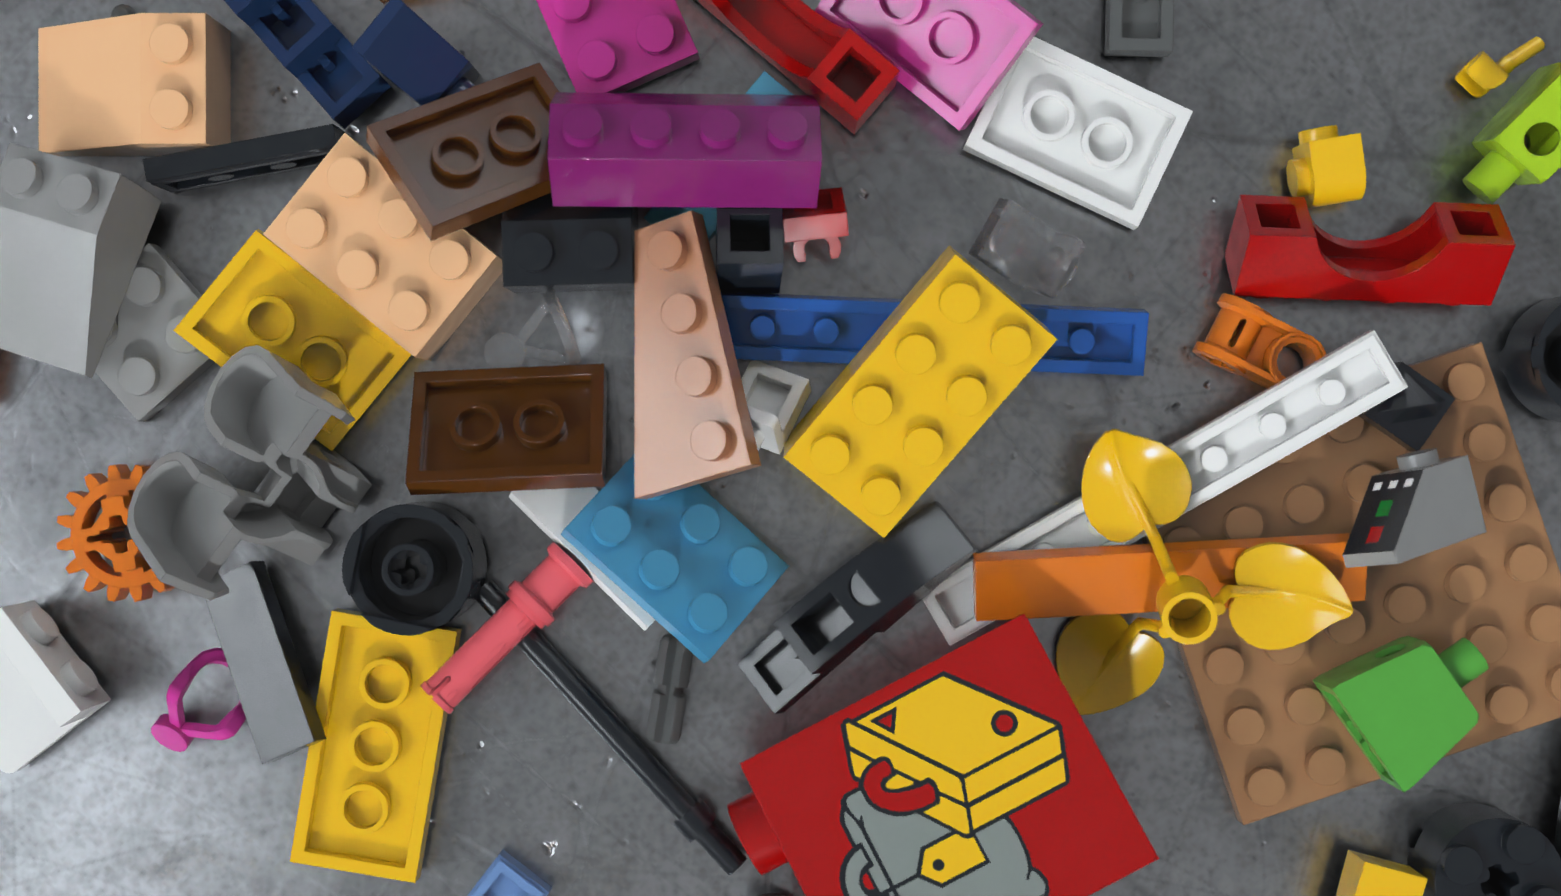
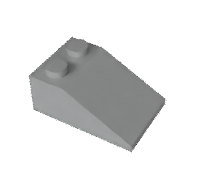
[0,143,162,378]

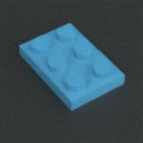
[560,455,789,663]

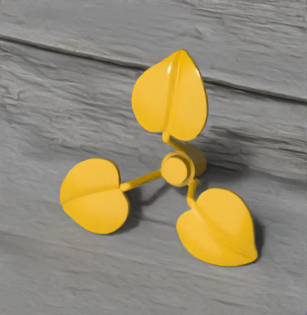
[1056,429,1353,715]

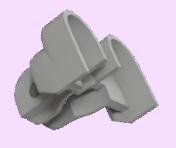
[127,345,372,601]

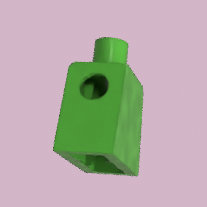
[1313,636,1489,792]

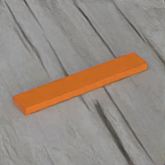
[973,533,1367,621]

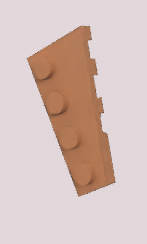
[634,210,761,499]

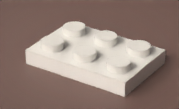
[962,37,1193,230]

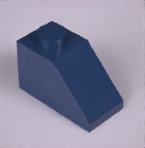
[352,0,480,106]

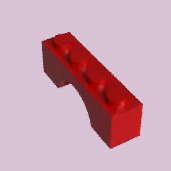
[696,0,900,135]
[1224,195,1516,306]

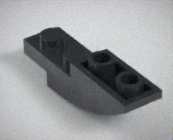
[738,501,978,714]

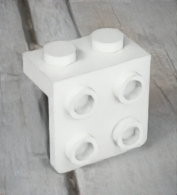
[0,600,111,773]

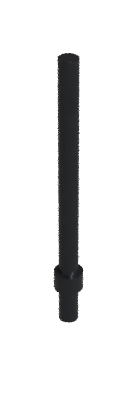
[476,580,747,876]

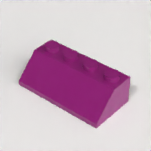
[548,92,822,208]

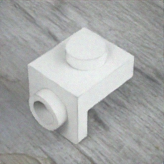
[741,360,811,455]

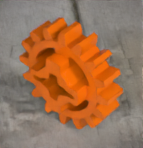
[56,464,175,602]

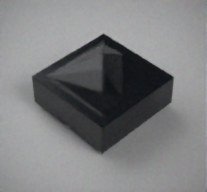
[1358,362,1455,452]

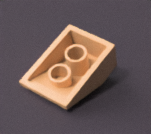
[38,13,231,156]

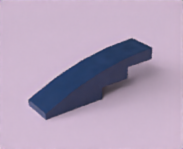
[224,0,391,129]

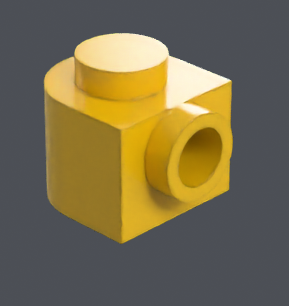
[1286,125,1366,208]

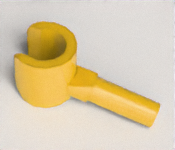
[1455,36,1545,98]

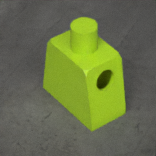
[1462,62,1561,204]

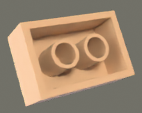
[263,133,503,361]

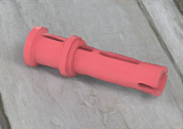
[420,542,593,714]

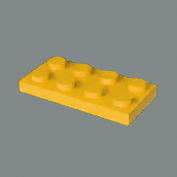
[290,608,462,883]

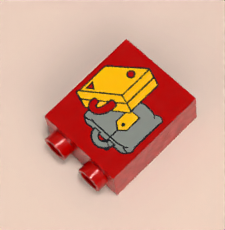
[727,613,1159,896]

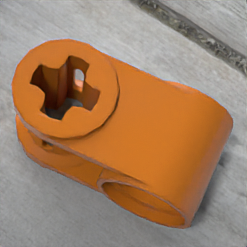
[1192,293,1327,389]

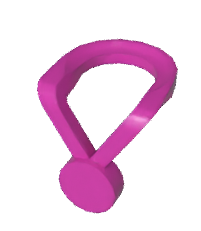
[151,648,246,752]

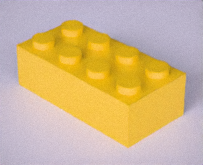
[783,245,1057,538]

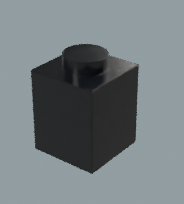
[715,208,784,293]

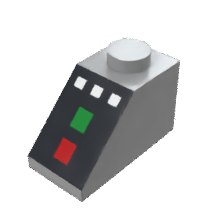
[1343,448,1487,568]

